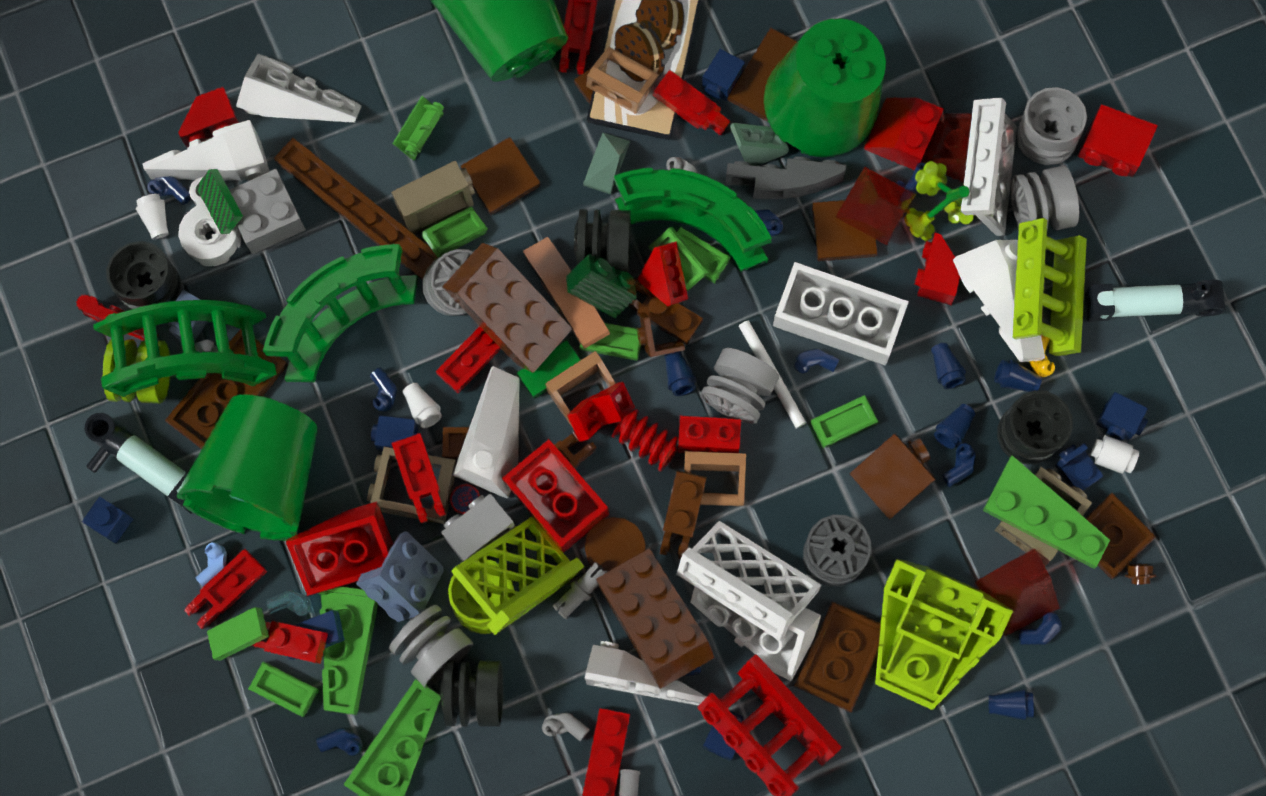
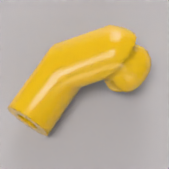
[1029,335,1055,377]

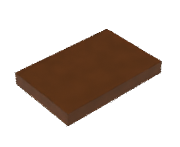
[728,28,797,123]
[794,602,881,713]

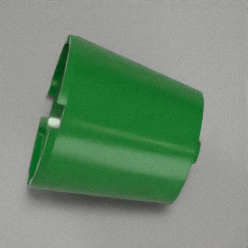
[431,0,568,82]
[764,19,886,157]
[177,395,318,541]

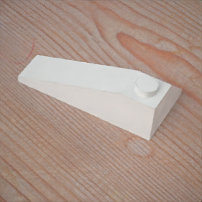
[236,54,361,122]
[143,120,270,181]
[953,240,1045,362]
[452,366,520,499]
[691,586,821,681]
[585,641,706,706]

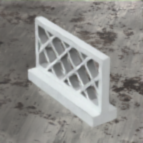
[961,98,1017,236]
[676,521,821,641]

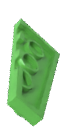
[982,455,1110,569]
[319,586,378,716]
[344,679,441,796]

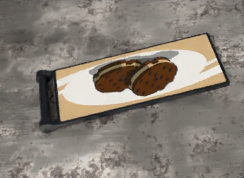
[587,0,701,140]

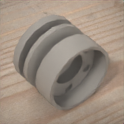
[1016,87,1087,165]
[1011,166,1079,230]
[423,249,473,316]
[700,348,779,424]
[389,604,473,689]

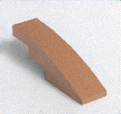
[523,237,610,349]

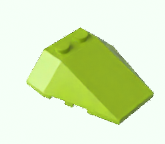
[875,559,1013,710]

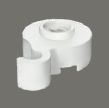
[178,177,242,266]

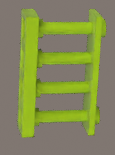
[1012,218,1087,356]

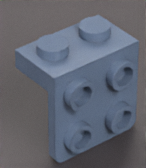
[356,532,444,622]

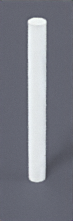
[739,320,806,429]

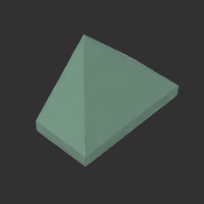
[730,123,789,166]
[583,132,630,195]

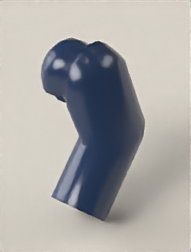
[754,209,783,236]
[794,349,840,374]
[370,367,397,412]
[1019,612,1062,645]
[316,728,363,756]

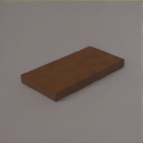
[165,329,288,449]

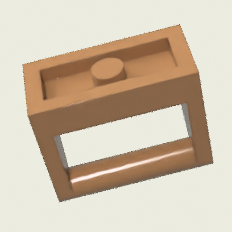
[586,47,659,114]
[545,351,616,428]
[684,452,746,506]

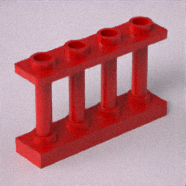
[698,654,842,796]

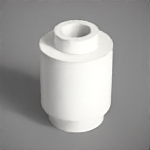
[1091,435,1139,474]

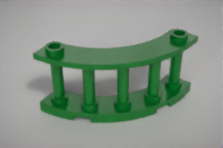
[614,168,772,272]
[263,244,418,383]
[93,300,277,397]

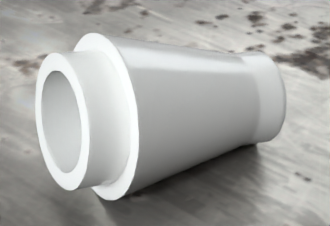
[136,194,169,240]
[403,383,442,428]

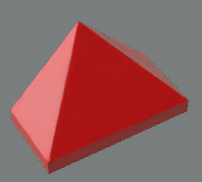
[637,241,688,306]

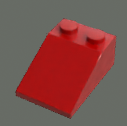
[502,439,609,553]
[286,501,393,596]

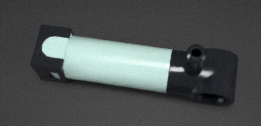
[1085,279,1226,322]
[84,413,192,514]

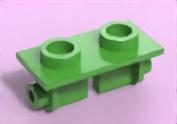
[392,96,444,160]

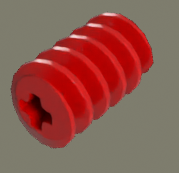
[611,408,678,472]

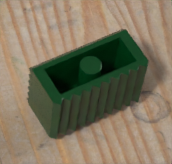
[566,254,637,318]

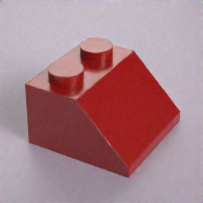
[864,98,944,170]
[1077,104,1158,177]

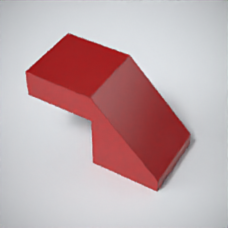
[567,382,635,442]

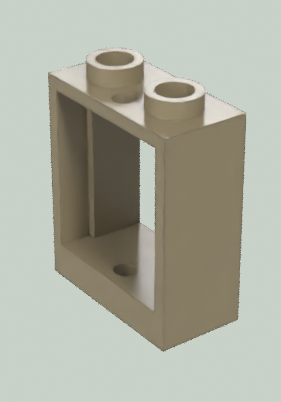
[391,160,475,235]
[367,447,456,524]
[995,467,1092,566]

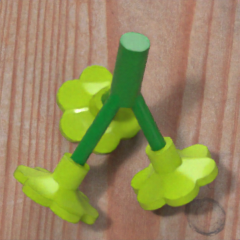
[904,161,975,241]

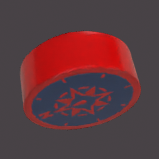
[450,484,480,515]

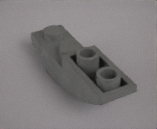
[726,157,846,199]

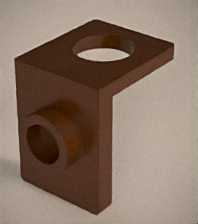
[637,312,685,357]

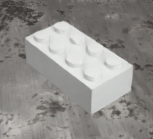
[773,262,909,365]

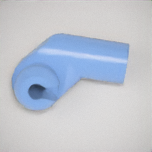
[195,542,227,587]

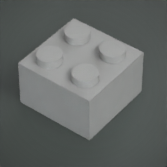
[229,169,306,255]
[441,494,515,562]

